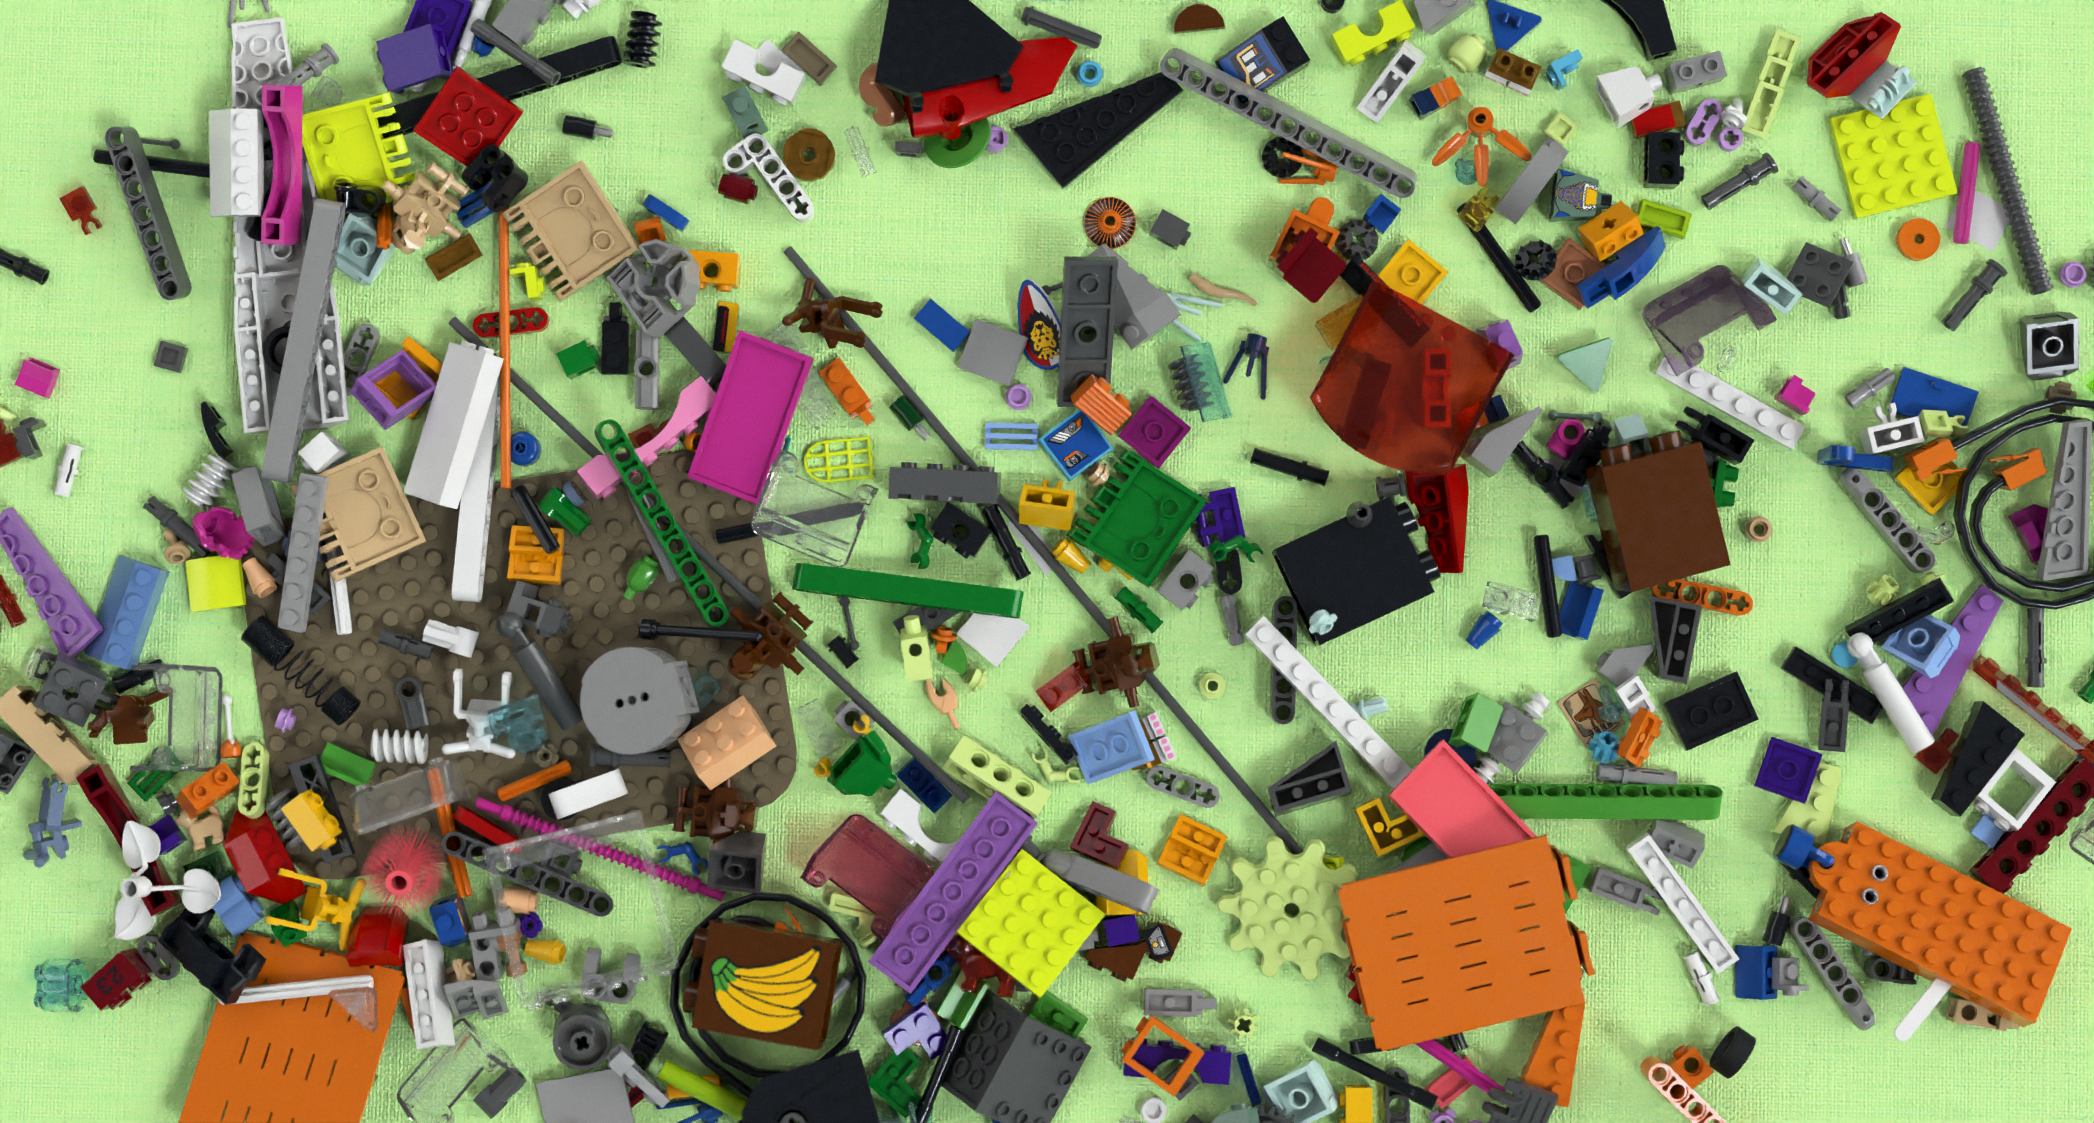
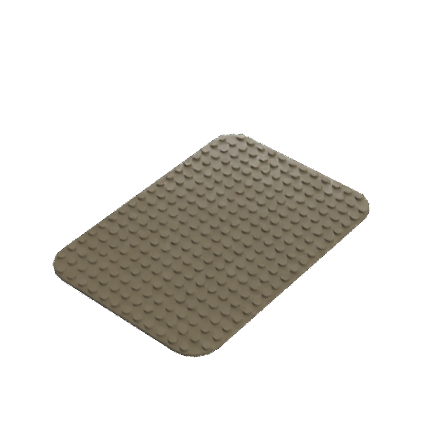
[241,451,797,880]

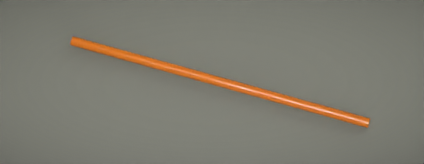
[498,204,511,489]

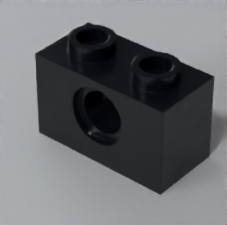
[931,502,992,559]

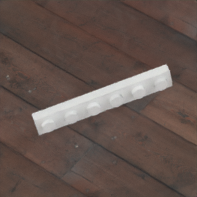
[1654,350,1805,450]
[1626,832,1739,974]

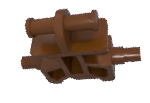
[727,591,814,681]
[1072,616,1160,708]
[672,776,759,844]

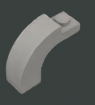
[1495,137,1569,225]

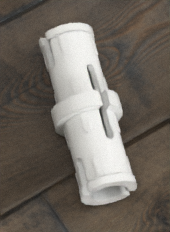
[53,443,83,498]
[1683,951,1720,1006]

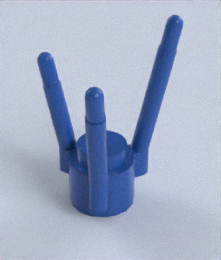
[656,1098,723,1123]

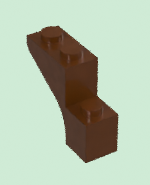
[1084,921,1182,982]

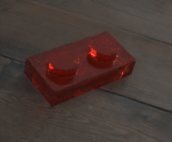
[1035,661,1092,712]

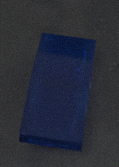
[896,757,953,814]

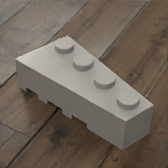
[492,0,563,48]

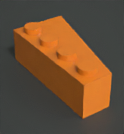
[1512,1003,1585,1107]

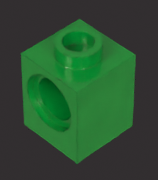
[556,340,600,380]

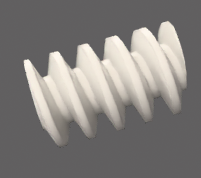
[181,454,239,511]
[371,729,429,764]

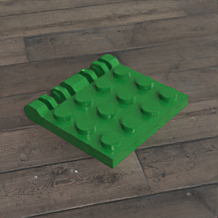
[1066,450,1207,588]

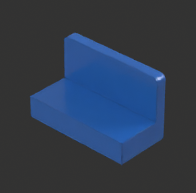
[1559,582,1604,640]
[1735,945,1777,1000]

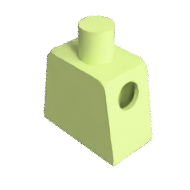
[900,615,933,682]

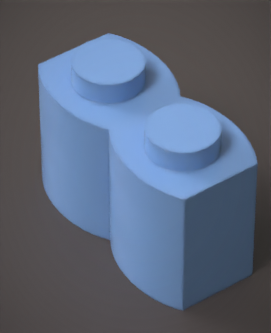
[212,875,265,937]

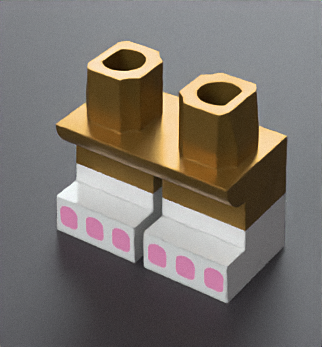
[1483,48,1541,97]
[1131,712,1177,771]

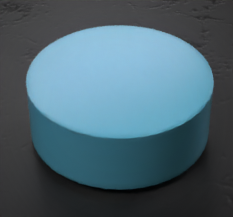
[1831,642,1858,668]

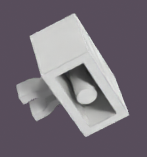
[1859,403,1925,455]

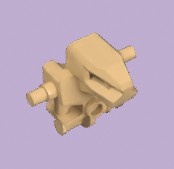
[381,161,469,255]

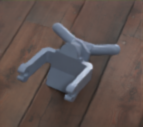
[23,777,82,868]

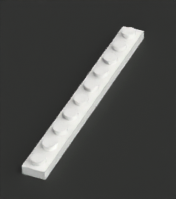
[1243,616,1411,790]

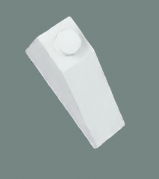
[1356,40,1426,123]

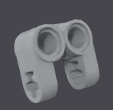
[581,947,641,1004]

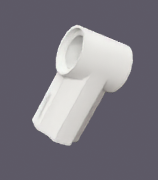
[422,619,479,658]

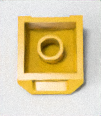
[1095,850,1148,915]

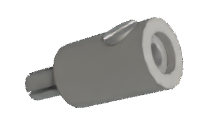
[1839,237,1868,288]

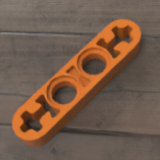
[1650,579,1753,616]

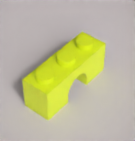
[1330,0,1416,67]

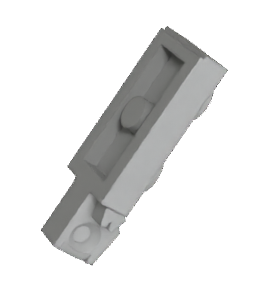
[1144,988,1217,1017]

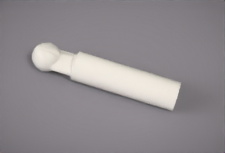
[1847,633,1935,754]

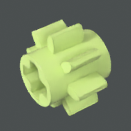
[1866,575,1900,608]
[1227,1008,1260,1041]

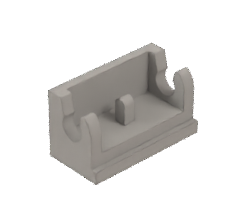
[1647,819,1705,869]

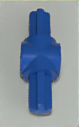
[904,941,965,1007]

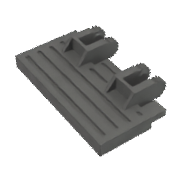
[1482,1078,1558,1123]

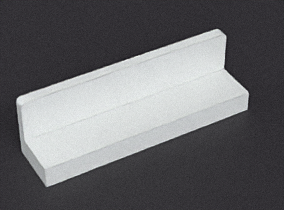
[403,939,455,1050]

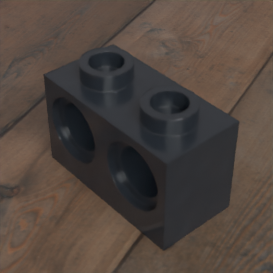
[1643,132,1685,189]

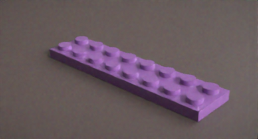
[868,792,1038,994]

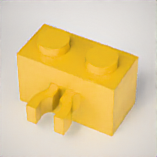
[1019,479,1075,531]

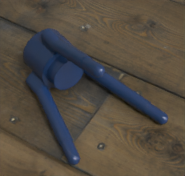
[1223,333,1269,400]

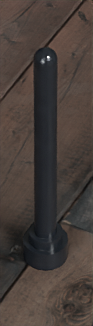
[640,618,763,641]

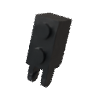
[1675,406,1754,465]

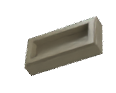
[781,31,837,86]

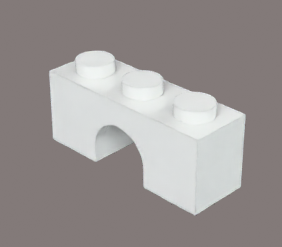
[721,39,807,106]

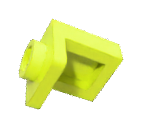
[509,263,546,301]

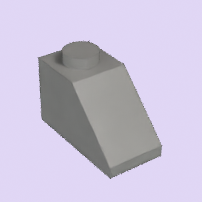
[1594,645,1655,688]

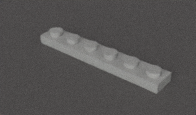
[277,472,329,633]

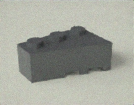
[1649,596,1702,685]
[1268,741,1352,817]

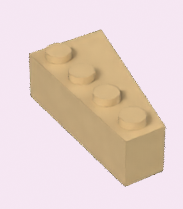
[0,685,100,785]

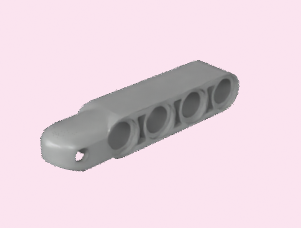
[1839,467,1936,573]
[1040,849,1159,915]
[1789,916,1875,1031]

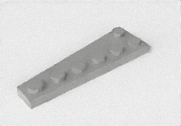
[2037,419,2092,581]

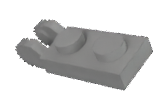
[1588,867,1664,916]

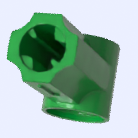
[537,486,592,537]

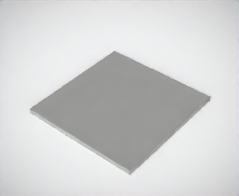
[536,1068,635,1123]

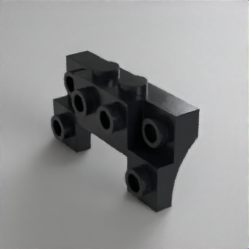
[158,908,267,1005]

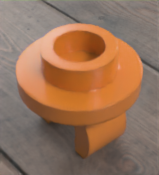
[931,626,957,654]

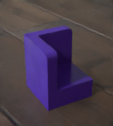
[147,815,187,855]
[1103,914,1140,947]

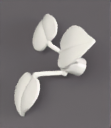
[114,821,221,940]

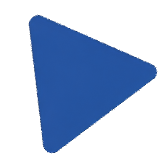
[1487,0,1542,51]

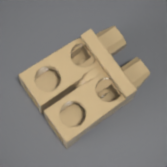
[1946,992,2020,1031]

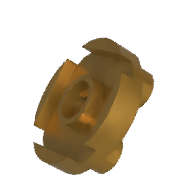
[783,128,835,182]

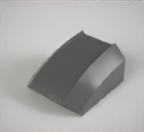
[2019,311,2079,381]

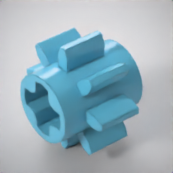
[1588,731,1619,764]

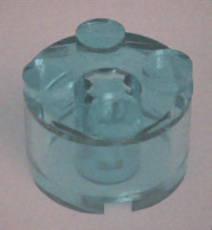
[34,959,90,1012]

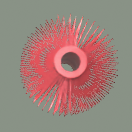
[360,826,449,919]

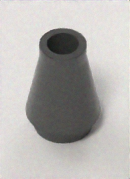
[1346,501,1373,528]

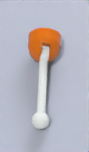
[220,695,242,759]

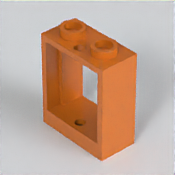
[1120,1014,1205,1097]

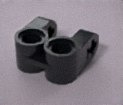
[462,144,528,212]

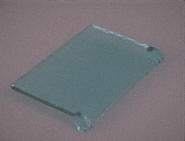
[1180,342,1233,422]

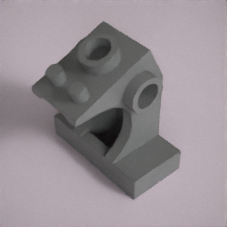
[506,580,573,638]

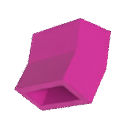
[14,357,60,399]

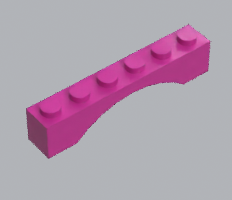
[261,84,303,245]

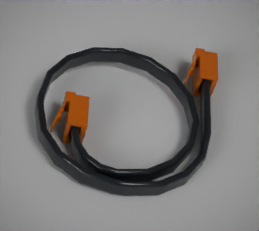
[670,892,867,1098]

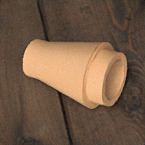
[242,558,277,598]

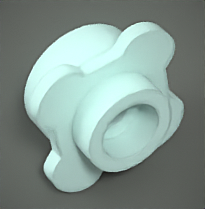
[1309,609,1337,635]

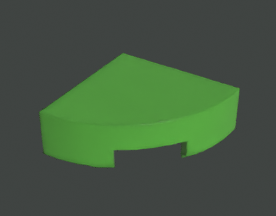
[941,641,967,675]

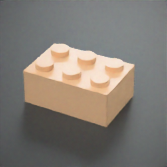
[677,695,776,790]

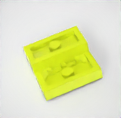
[185,556,247,612]

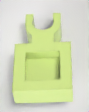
[1918,410,1969,438]

